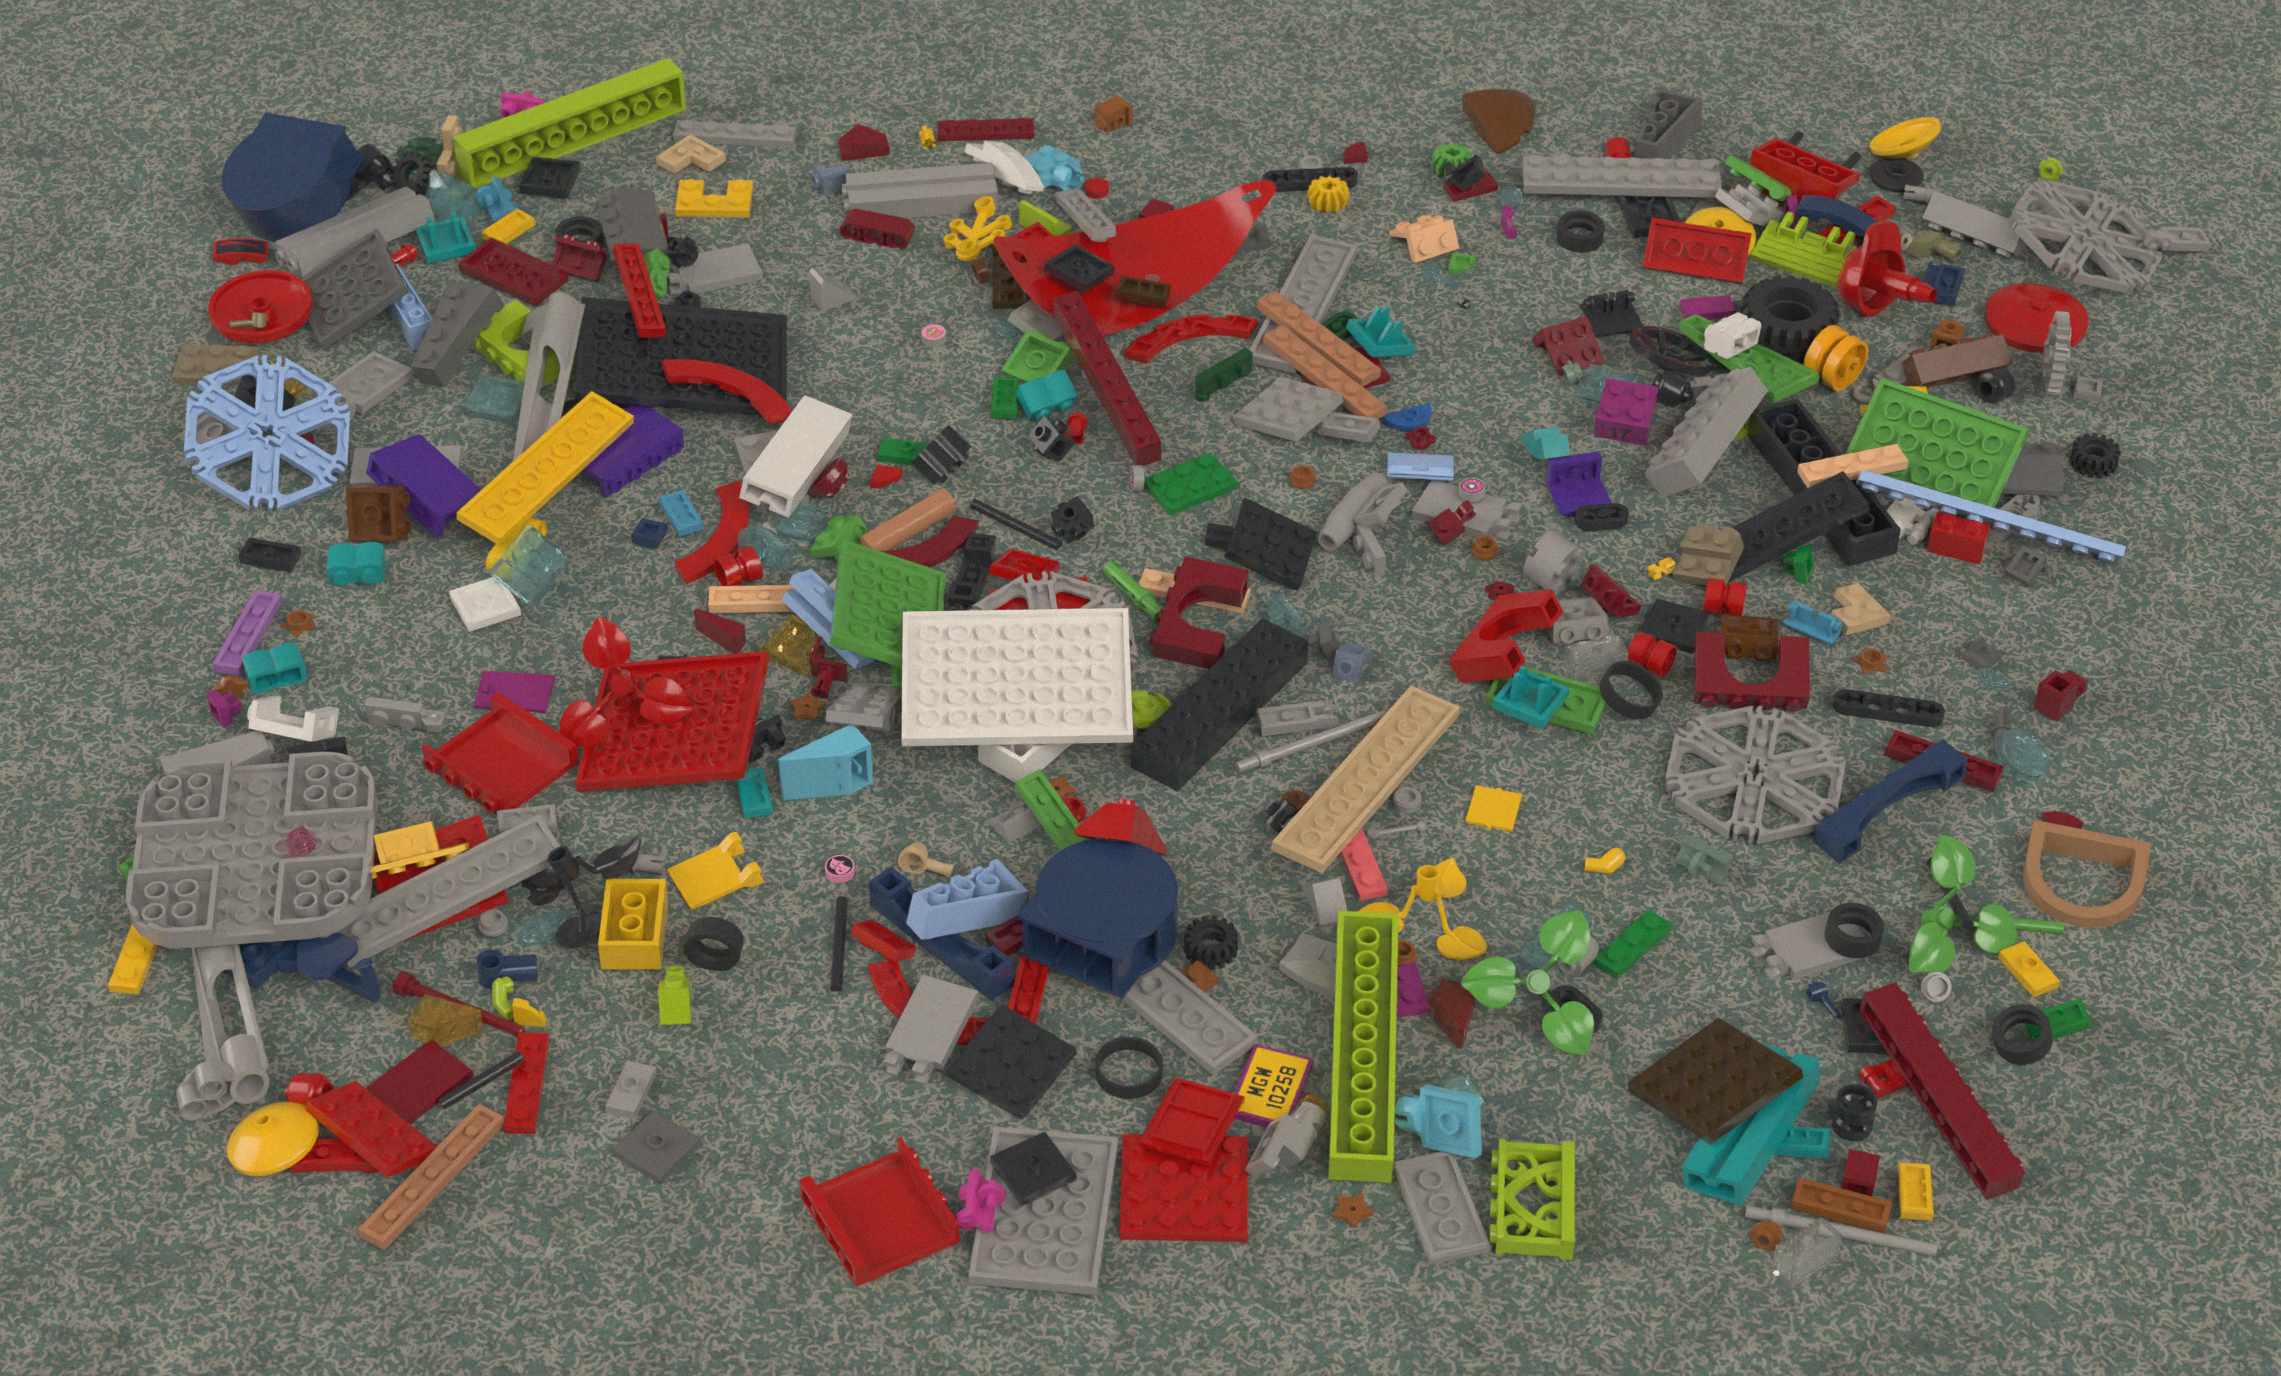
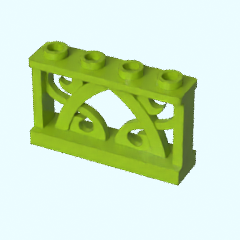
[1489,1138,1575,1260]

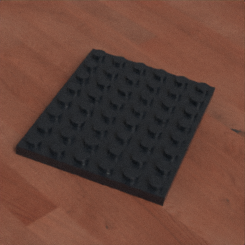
[575,297,787,415]

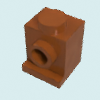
[1094,95,1133,133]
[1930,320,1966,350]

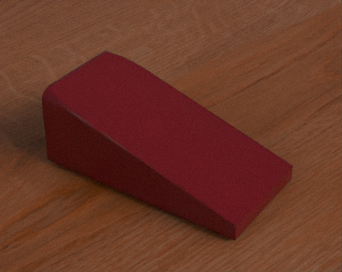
[694,608,746,654]

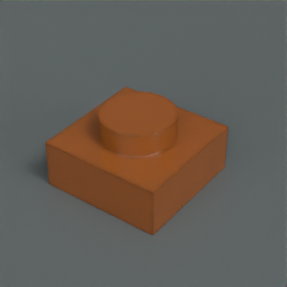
[1180,961,1218,992]

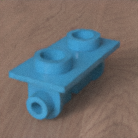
[1783,601,1843,645]

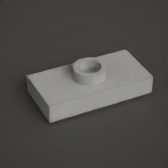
[497,804,558,834]
[605,1061,657,1119]

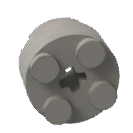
[1523,530,1586,596]

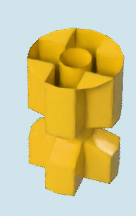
[918,126,936,149]
[1647,557,1676,581]

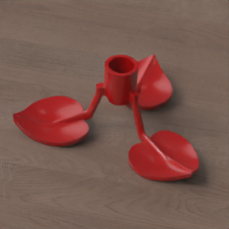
[559,617,693,748]

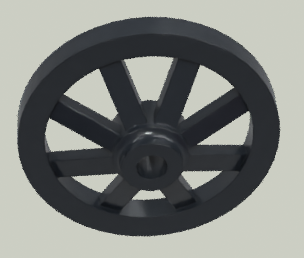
[1629,326,1715,375]

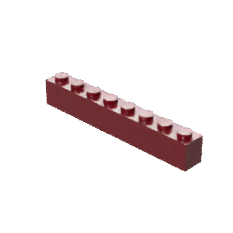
[1054,290,1161,466]
[1859,982,2025,1200]

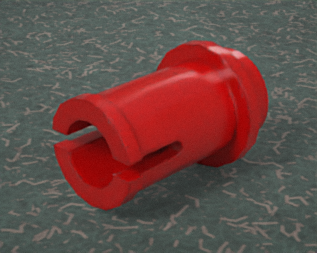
[391,244,418,267]
[1067,412,1088,445]

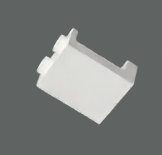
[247,695,339,742]

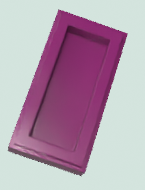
[1679,295,1736,320]

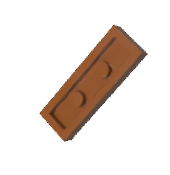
[1791,1177,1893,1233]

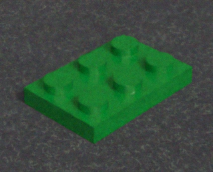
[1144,452,1238,516]

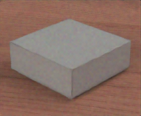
[2073,376,2103,402]

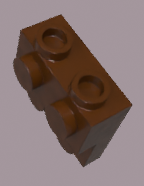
[346,485,412,542]
[1720,614,1779,661]

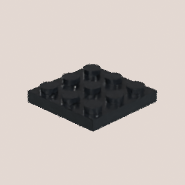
[1224,497,1317,590]
[947,1004,1076,1120]

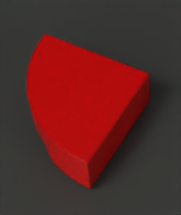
[870,465,903,489]

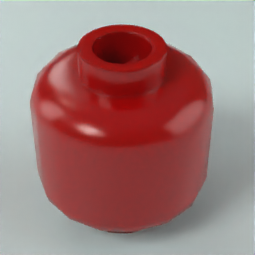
[285,1073,334,1106]

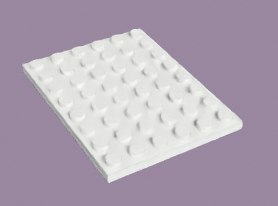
[902,608,1133,746]

